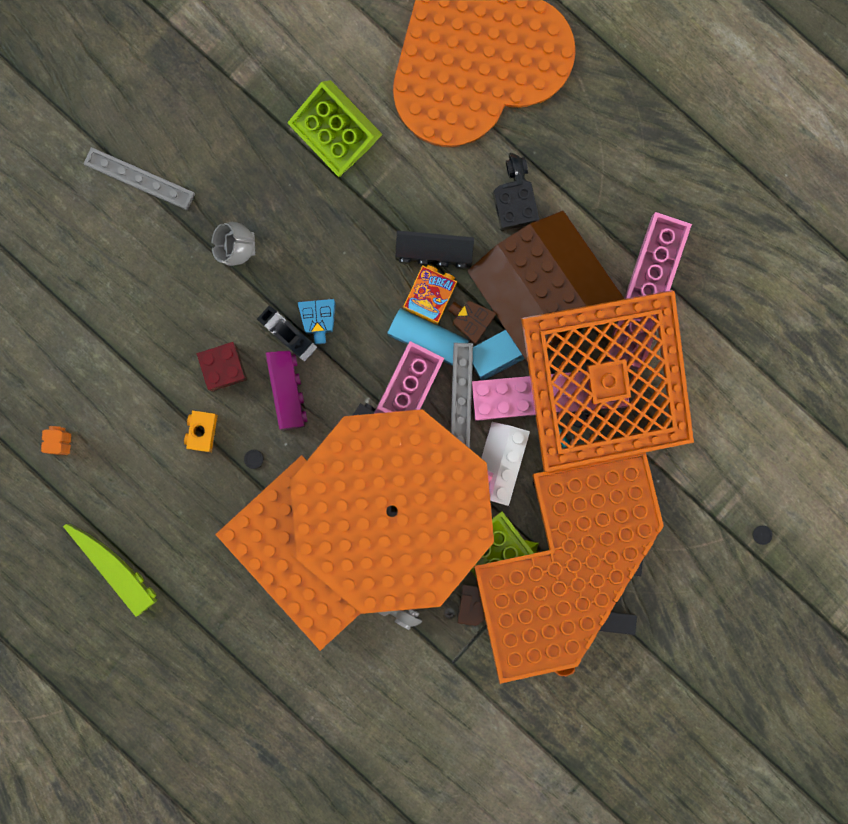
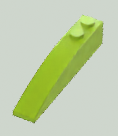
[63,524,157,617]

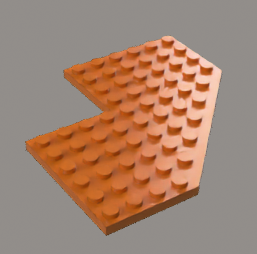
[474,452,664,684]

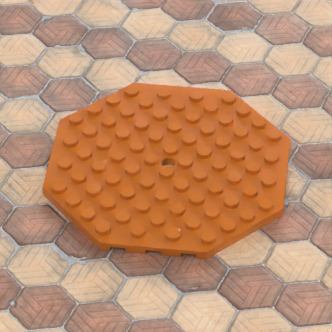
[290,409,494,614]

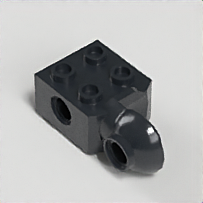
[493,153,540,231]

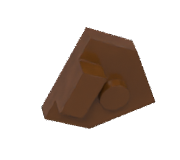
[457,584,485,626]

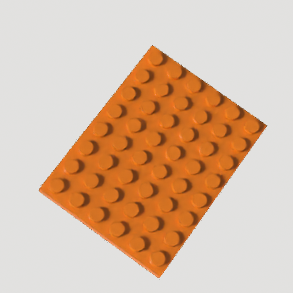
[215,455,361,651]

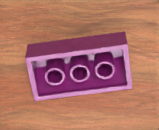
[266,351,308,431]

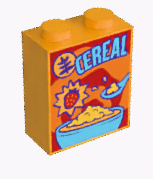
[403,265,457,325]

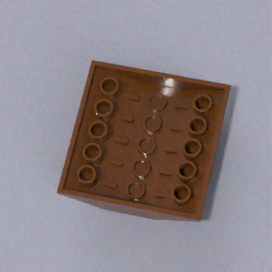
[467,211,624,363]

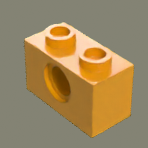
[184,410,218,453]

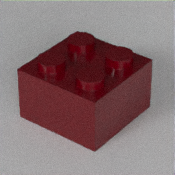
[196,342,247,392]

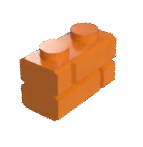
[41,426,71,455]

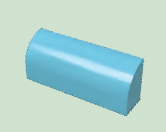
[387,308,469,366]
[472,330,525,381]

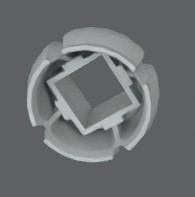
[211,222,255,266]

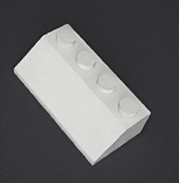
[481,422,530,506]

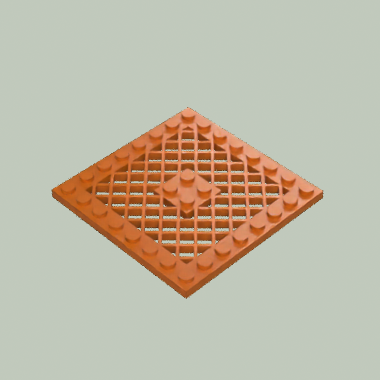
[521,290,694,472]

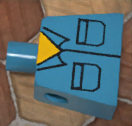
[298,299,336,344]

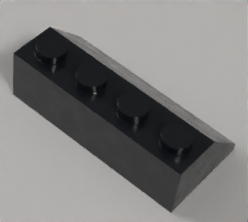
[395,230,474,269]

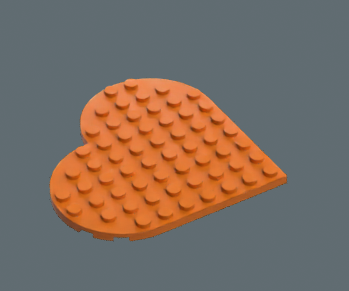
[393,0,575,147]

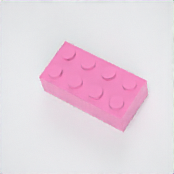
[374,341,444,414]

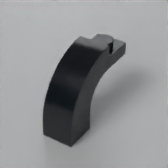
[257,305,317,362]

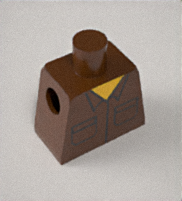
[448,301,496,345]

